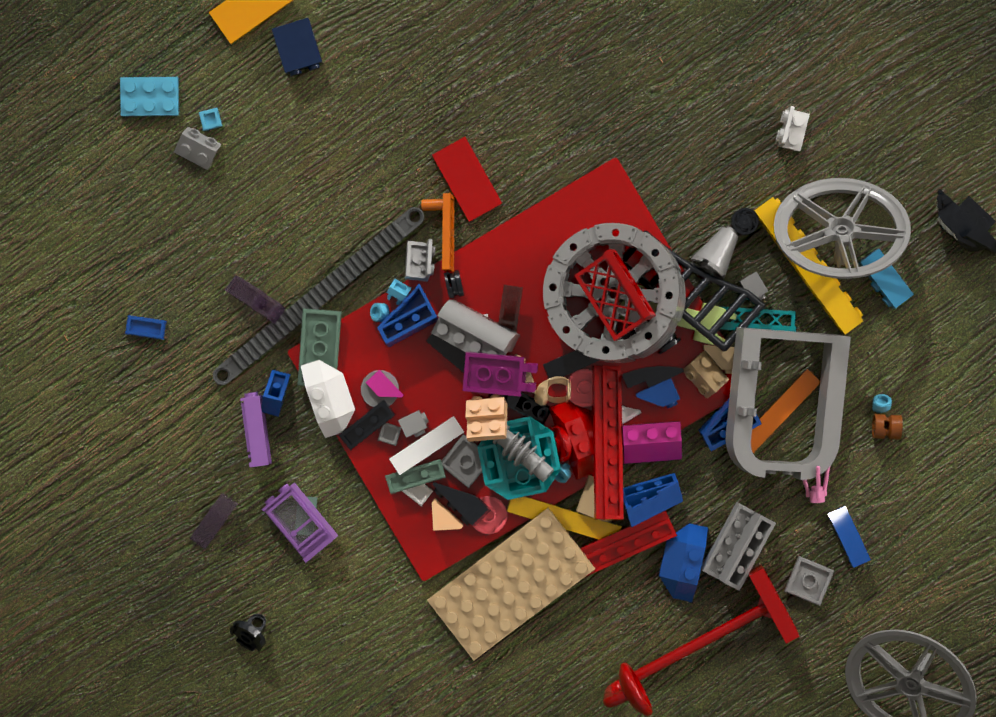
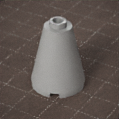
[690,226,738,280]

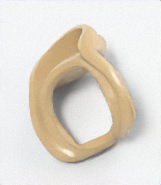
[534,376,571,406]

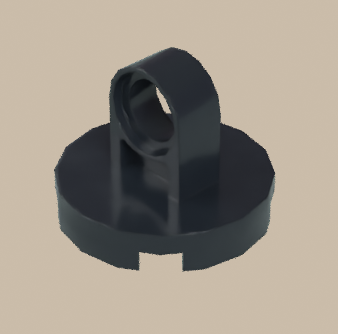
[230,614,266,652]

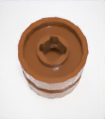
[872,414,903,440]

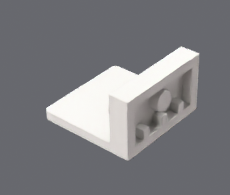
[776,106,810,152]

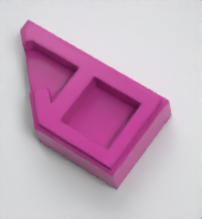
[365,369,404,397]

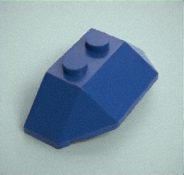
[659,523,708,602]

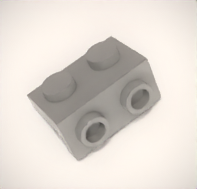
[174,127,221,170]
[405,239,435,282]

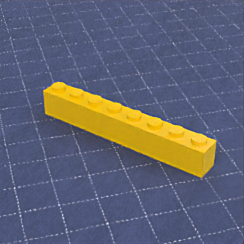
[754,197,863,335]

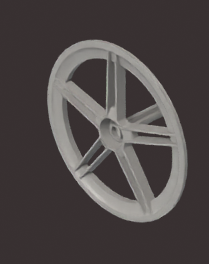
[774,178,911,279]
[845,630,977,717]

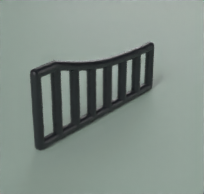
[623,231,765,352]

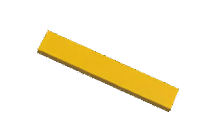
[507,496,622,540]

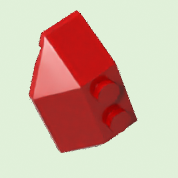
[549,402,594,480]

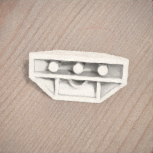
[301,360,355,438]

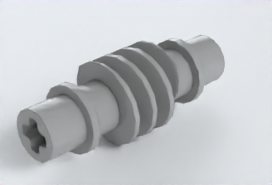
[493,425,554,482]

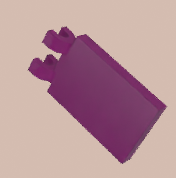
[463,352,538,397]

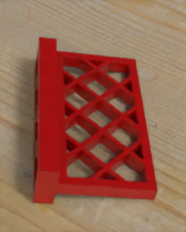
[574,249,656,341]

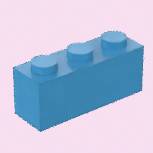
[858,249,914,309]

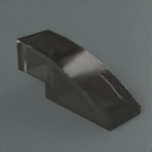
[498,285,523,332]

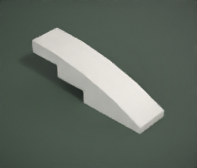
[389,416,464,475]

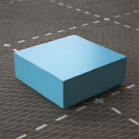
[199,108,223,131]

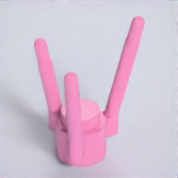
[802,466,830,503]

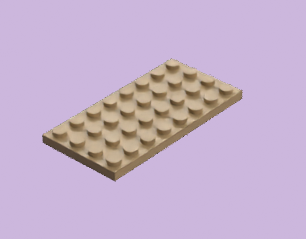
[427,507,595,661]

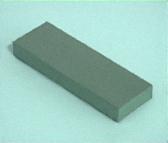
[385,459,446,494]

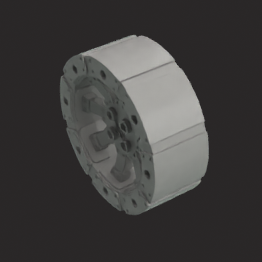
[543,223,686,363]

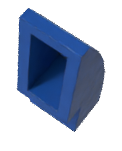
[827,506,871,568]

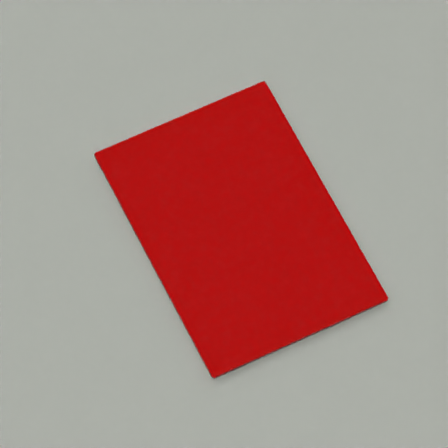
[288,158,732,581]

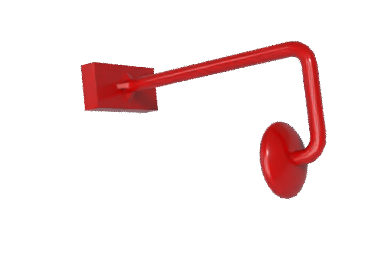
[603,564,800,716]

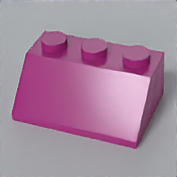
[622,421,682,464]

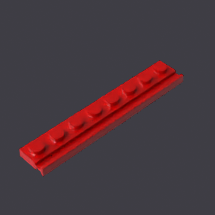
[592,365,624,520]
[580,510,677,576]

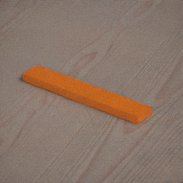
[751,369,820,453]

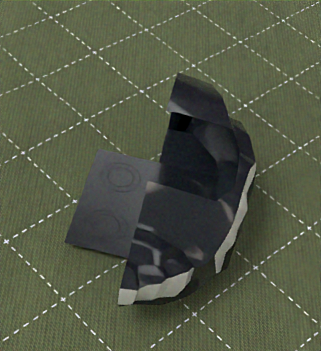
[936,189,996,254]

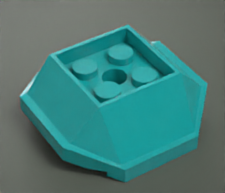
[477,416,561,500]

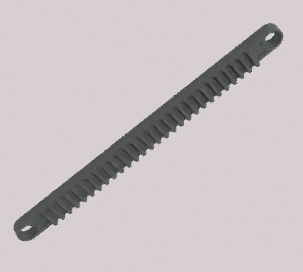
[213,207,424,385]

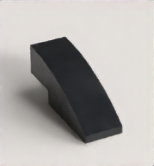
[621,366,684,389]

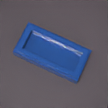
[125,315,167,340]

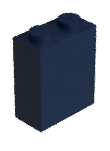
[272,18,323,77]

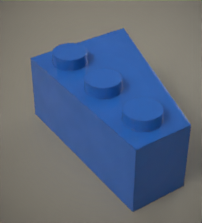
[377,284,438,347]
[698,399,762,451]
[623,473,683,527]

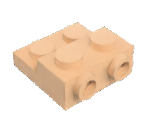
[465,394,508,442]

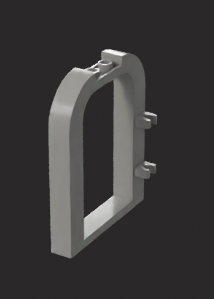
[726,327,851,480]

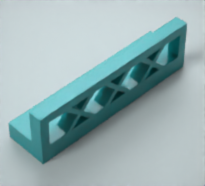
[719,306,796,331]

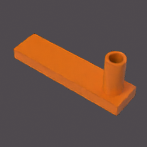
[421,193,455,272]

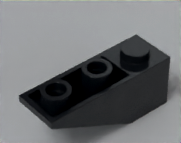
[489,393,550,425]
[432,482,491,526]

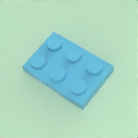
[120,77,179,116]

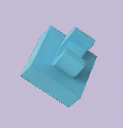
[386,279,411,305]

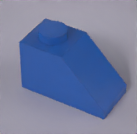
[261,370,291,417]
[635,378,680,409]

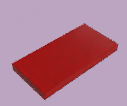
[432,137,503,222]

